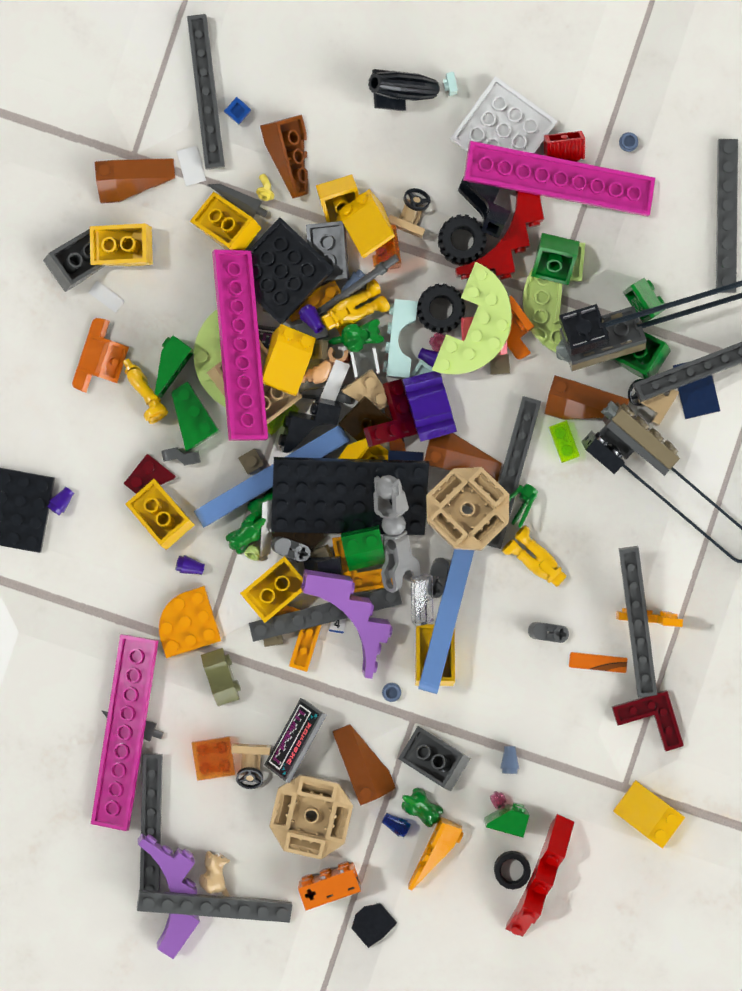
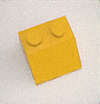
[316,174,359,222]

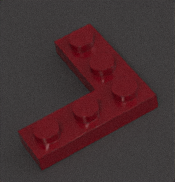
[364,379,417,447]
[612,690,684,751]

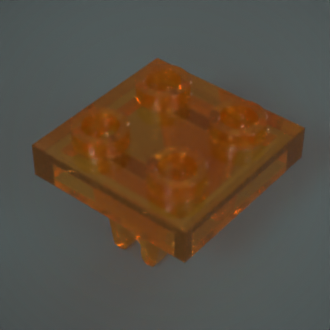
[192,736,236,781]

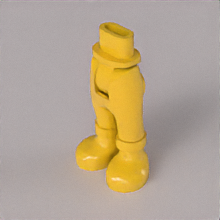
[321,279,390,331]
[123,359,168,424]
[502,525,567,587]

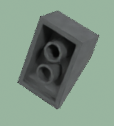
[43,229,105,292]
[398,726,471,791]

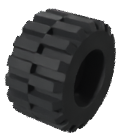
[438,214,487,265]
[417,283,466,334]

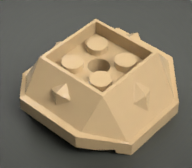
[426,467,509,551]
[269,774,353,859]

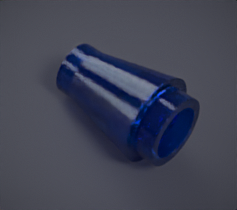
[381,813,411,838]

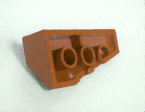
[424,433,502,482]

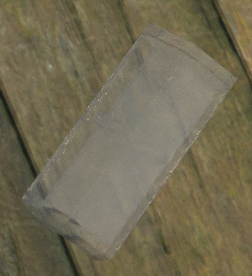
[411,574,434,626]

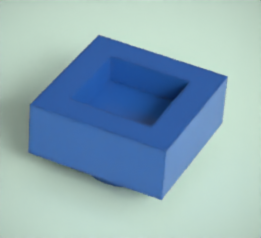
[224,97,251,125]

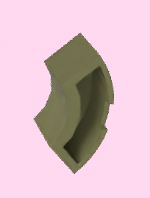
[201,648,241,706]

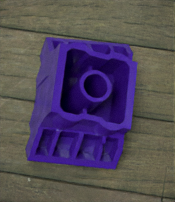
[403,371,457,442]

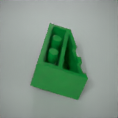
[171,382,220,452]

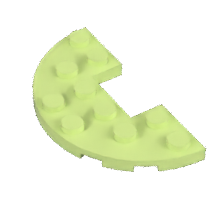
[522,243,585,353]
[432,262,512,374]
[194,310,226,407]

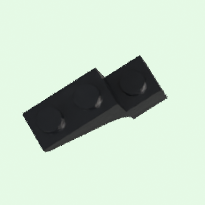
[458,176,511,238]
[278,397,342,453]

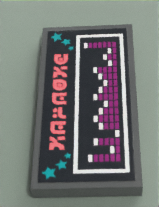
[264,698,327,783]

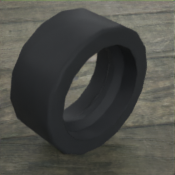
[494,851,531,890]

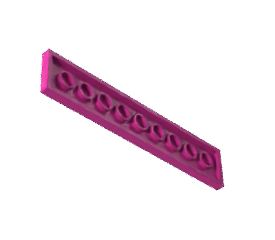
[463,141,655,217]
[212,249,268,441]
[91,634,159,831]

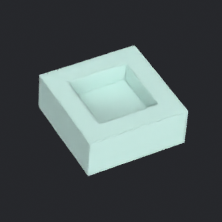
[443,72,458,96]
[410,360,433,377]

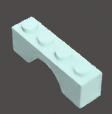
[383,299,418,379]

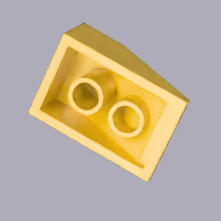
[339,189,395,258]
[190,191,262,250]
[90,223,153,266]
[262,324,316,396]
[125,479,195,550]
[240,556,303,623]
[415,624,455,686]
[613,780,685,849]

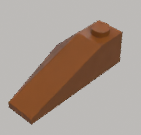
[260,115,308,198]
[95,159,175,204]
[544,375,630,420]
[332,724,396,806]

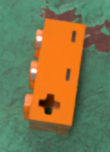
[298,861,361,910]

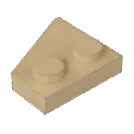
[341,369,388,410]

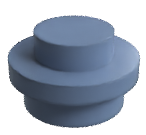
[619,132,638,152]
[382,683,401,702]

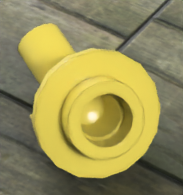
[256,174,275,201]

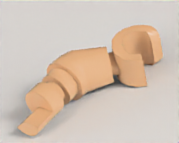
[301,347,351,384]

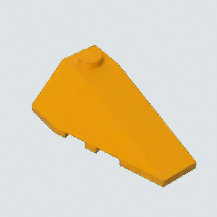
[408,817,464,891]

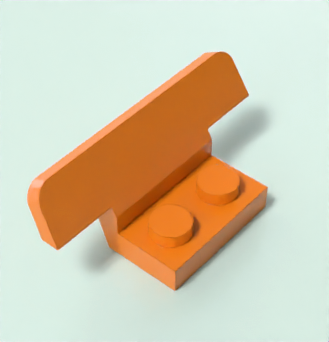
[478,295,534,359]
[72,318,129,393]

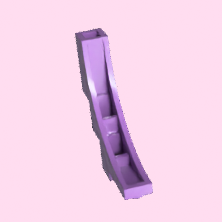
[301,570,392,679]
[137,834,200,959]

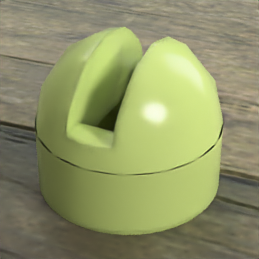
[244,544,260,561]

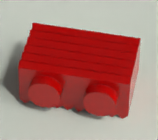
[544,131,585,162]

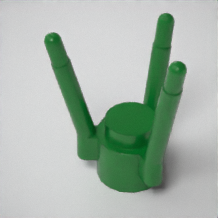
[509,484,538,528]

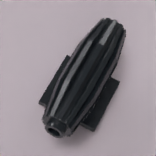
[368,69,440,111]

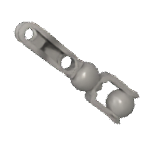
[373,475,421,593]

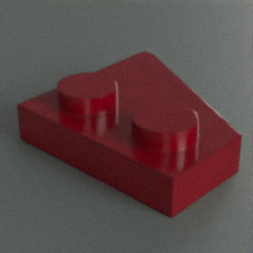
[123,454,177,494]

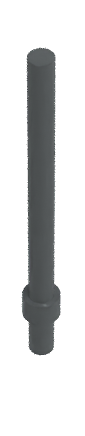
[317,254,400,316]

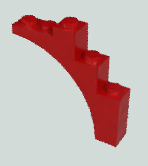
[455,191,544,280]
[505,814,574,937]

